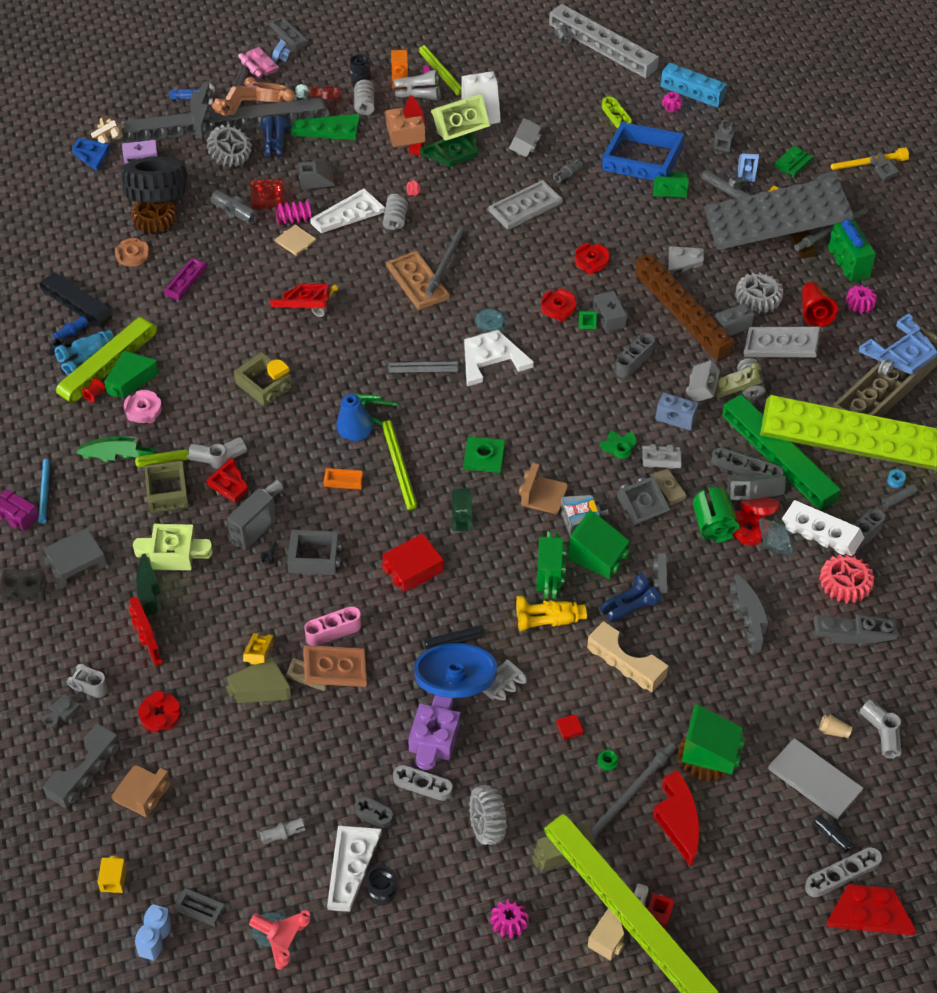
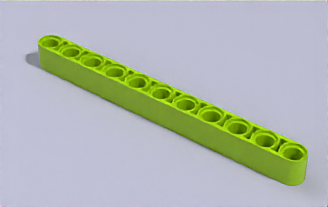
[544,814,719,993]

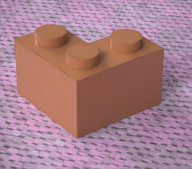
[386,108,425,147]

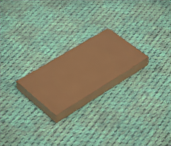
[386,251,450,310]

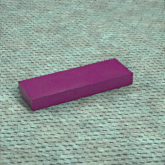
[164,258,207,301]

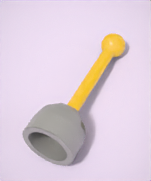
[312,285,338,317]

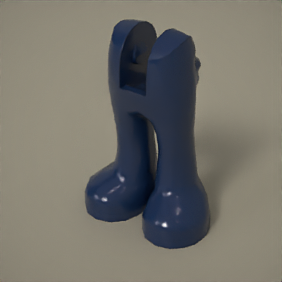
[260,116,291,158]
[600,573,661,622]

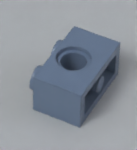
[655,393,698,431]

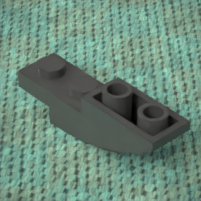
[190,82,212,139]
[730,574,768,652]
[814,614,898,644]

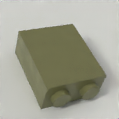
[532,822,596,873]

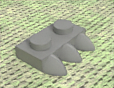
[483,659,526,701]

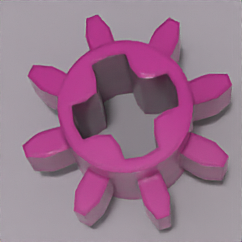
[662,92,682,112]

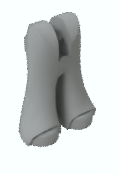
[394,69,440,101]

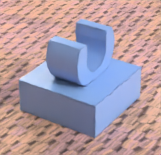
[271,40,291,62]

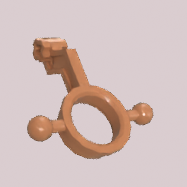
[211,77,295,116]

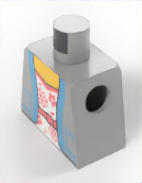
[560,495,608,536]

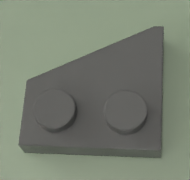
[653,553,667,596]

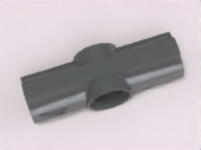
[210,190,258,224]

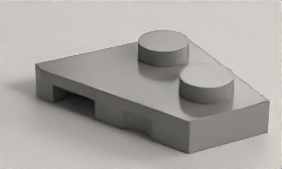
[668,246,704,275]

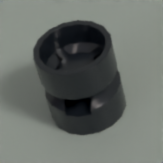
[349,54,371,84]
[367,865,396,905]

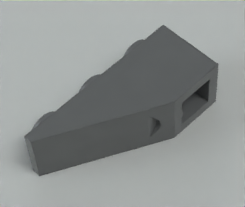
[727,475,786,500]

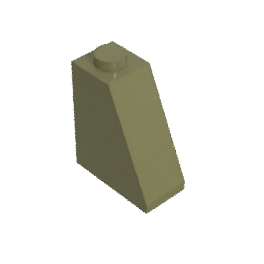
[226,657,291,703]

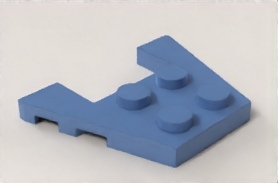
[859,313,937,375]

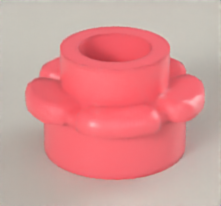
[407,180,420,197]

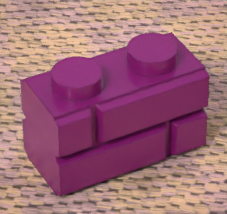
[0,489,39,531]

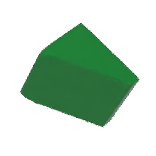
[579,311,597,329]

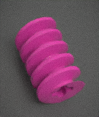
[276,200,311,225]

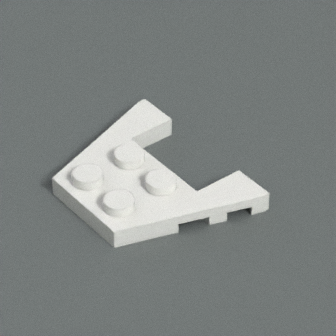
[464,330,533,386]

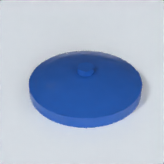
[414,643,497,698]

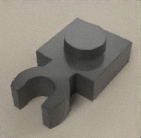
[870,152,899,181]
[42,694,81,731]

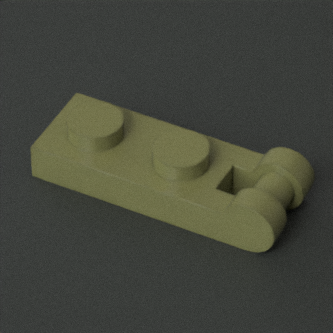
[716,363,762,398]

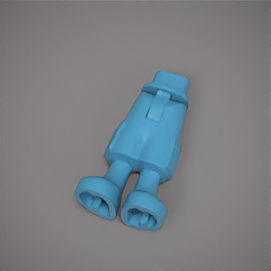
[55,330,114,375]

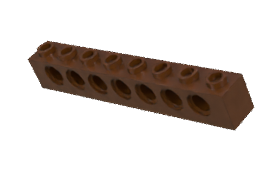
[635,253,734,362]

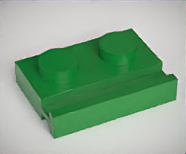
[774,146,814,178]

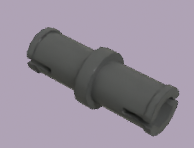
[553,159,583,183]

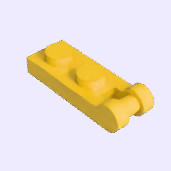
[243,633,274,664]

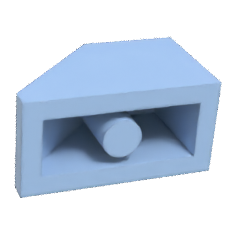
[738,154,759,182]

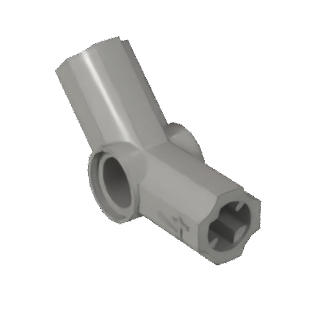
[188,437,247,469]
[859,699,901,759]

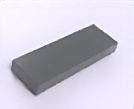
[270,16,309,50]

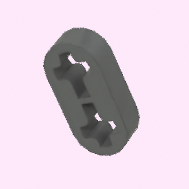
[355,797,393,829]

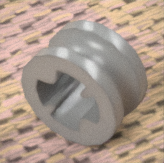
[878,358,894,377]

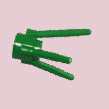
[355,393,398,425]

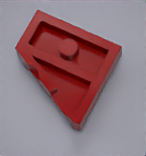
[206,458,248,503]

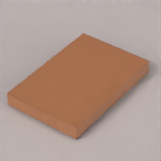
[303,645,367,687]

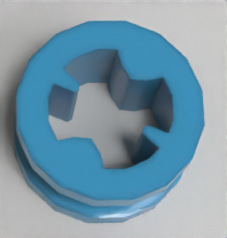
[887,469,906,488]

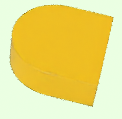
[267,360,289,380]

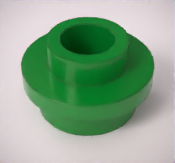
[597,750,619,771]

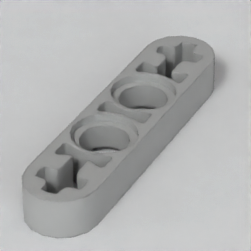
[805,847,882,897]

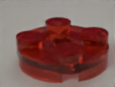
[309,85,341,99]

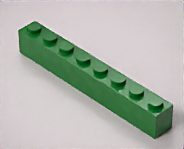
[722,395,841,511]

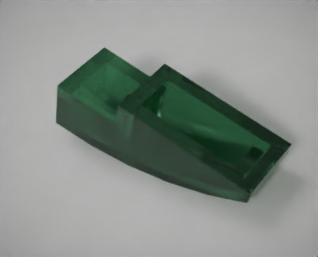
[136,553,160,616]

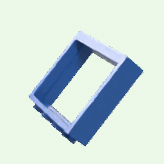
[602,122,684,181]

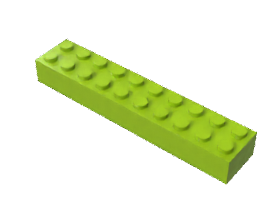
[760,395,937,471]

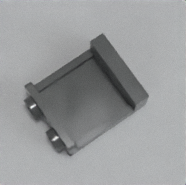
[43,528,107,586]

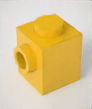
[98,856,127,893]

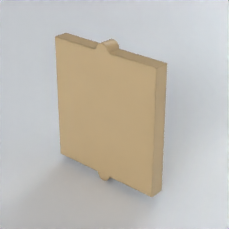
[275,225,316,256]

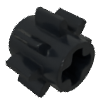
[49,338,71,360]

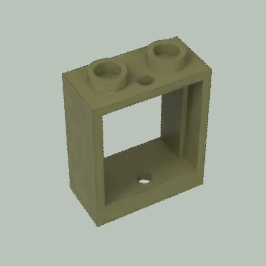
[234,352,292,407]
[144,461,189,513]

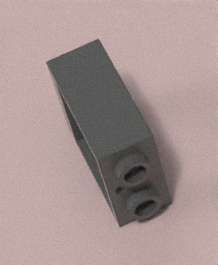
[227,488,276,550]
[287,530,342,575]

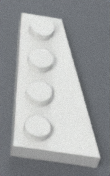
[311,189,385,233]
[327,826,382,912]

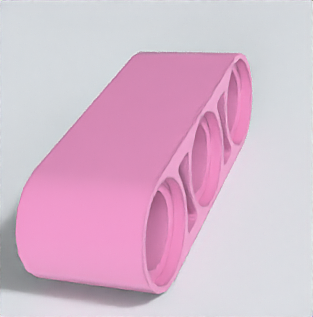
[304,607,361,646]

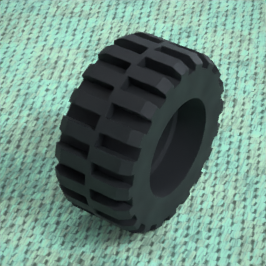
[121,156,188,203]

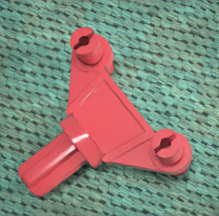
[249,910,310,970]

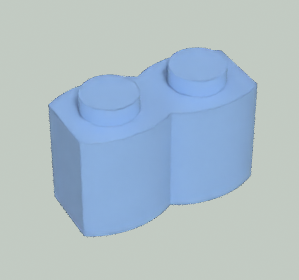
[135,905,171,961]

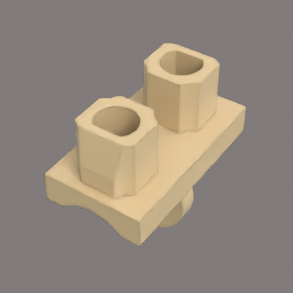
[91,117,125,144]

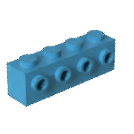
[660,63,727,108]

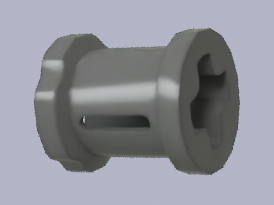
[554,25,572,46]

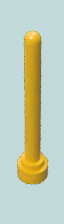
[831,147,909,170]

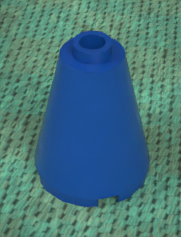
[336,394,374,442]

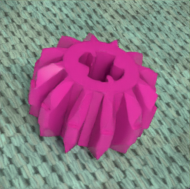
[846,284,877,314]
[490,899,529,939]

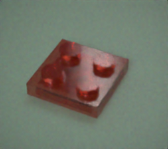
[250,179,285,209]

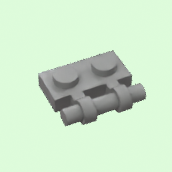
[642,444,681,469]

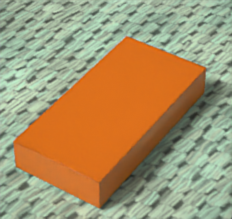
[323,468,364,490]

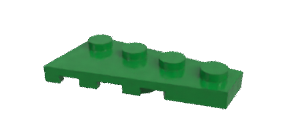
[291,114,360,140]

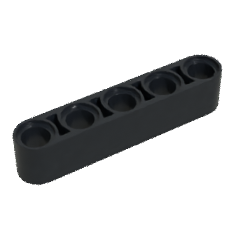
[39,272,113,327]

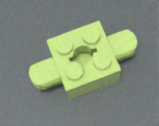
[133,524,213,570]

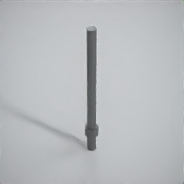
[794,207,868,251]
[425,228,464,297]
[591,743,677,836]

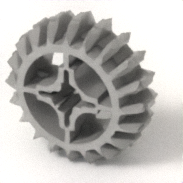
[207,124,252,168]
[735,272,784,314]
[469,785,507,845]

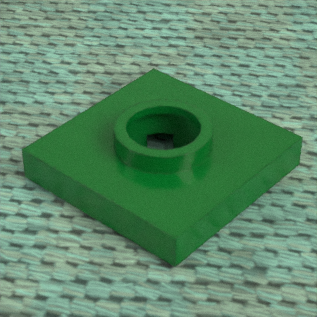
[463,436,505,473]

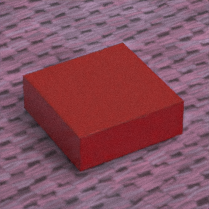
[556,714,583,741]

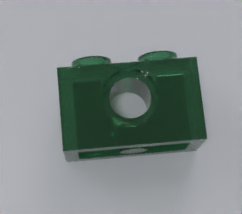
[452,489,472,531]

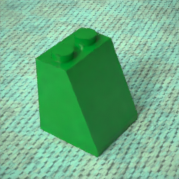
[568,510,630,580]
[682,704,745,774]

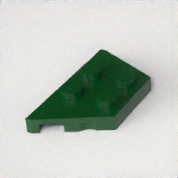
[420,131,478,168]

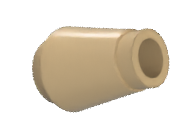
[819,714,852,738]

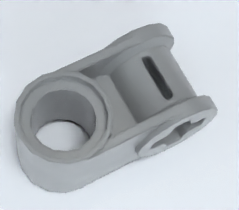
[67,664,109,698]

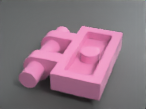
[238,47,279,78]

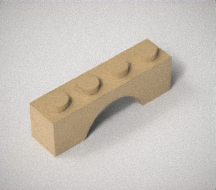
[587,621,668,693]

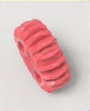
[819,554,874,604]

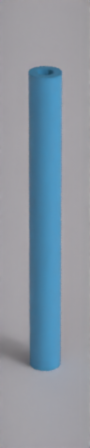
[38,459,51,523]

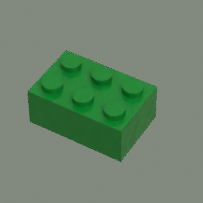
[828,220,876,283]

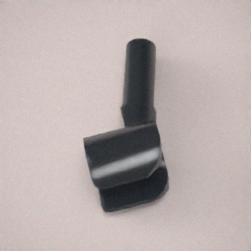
[261,542,277,565]

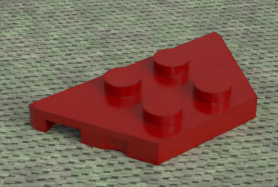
[269,284,331,309]
[128,596,163,666]
[826,884,915,936]

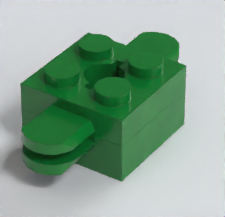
[536,531,567,600]

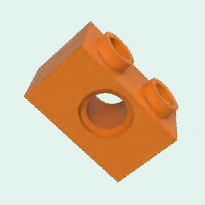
[391,50,408,88]

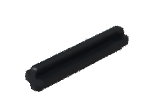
[424,626,483,650]

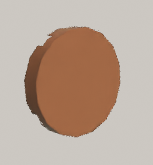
[115,238,150,267]

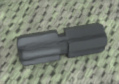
[728,177,748,188]

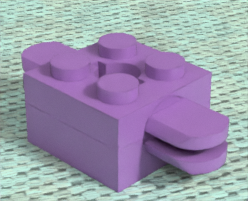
[408,695,460,770]

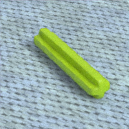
[135,449,189,468]

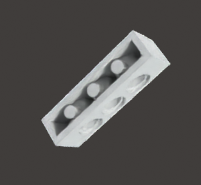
[782,500,864,556]

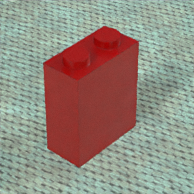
[381,534,444,593]

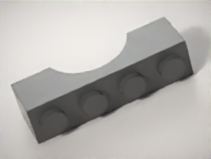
[43,723,120,809]

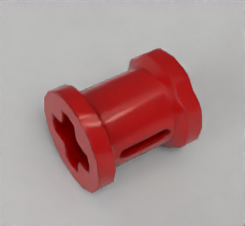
[81,378,106,403]

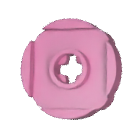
[124,390,162,423]

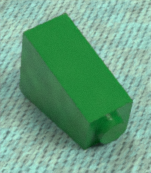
[104,351,159,398]

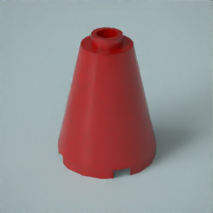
[802,282,838,327]

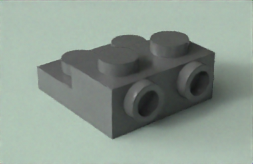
[617,476,670,525]

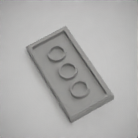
[488,180,563,230]
[744,327,821,357]
[768,738,864,820]

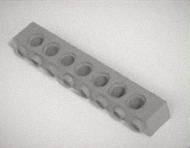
[549,4,659,78]

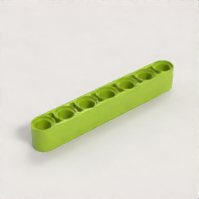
[56,316,157,403]

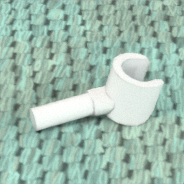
[634,884,648,906]

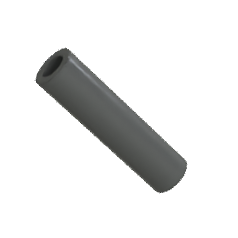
[882,484,918,509]

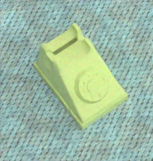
[431,94,490,141]

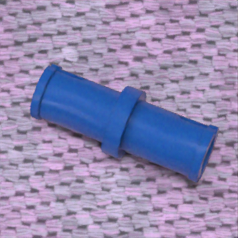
[53,316,88,339]

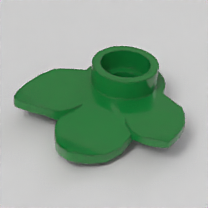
[600,431,636,459]

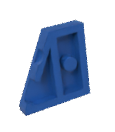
[72,138,110,171]

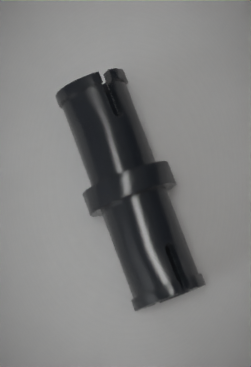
[812,814,854,854]

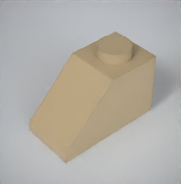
[588,908,625,961]

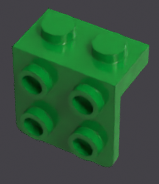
[653,172,688,198]

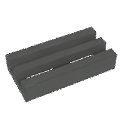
[174,888,225,927]

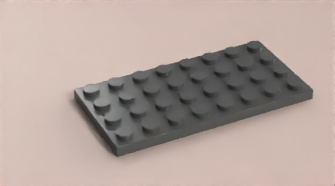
[704,176,854,250]

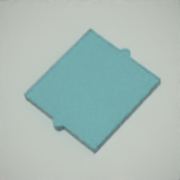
[759,518,792,555]

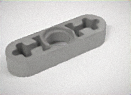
[393,765,452,801]

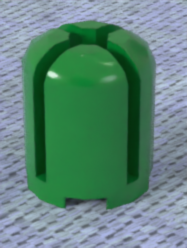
[693,487,739,543]

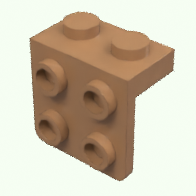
[519,463,567,514]
[112,766,170,818]

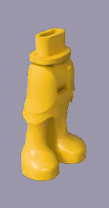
[516,596,587,631]

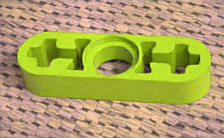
[602,96,632,129]

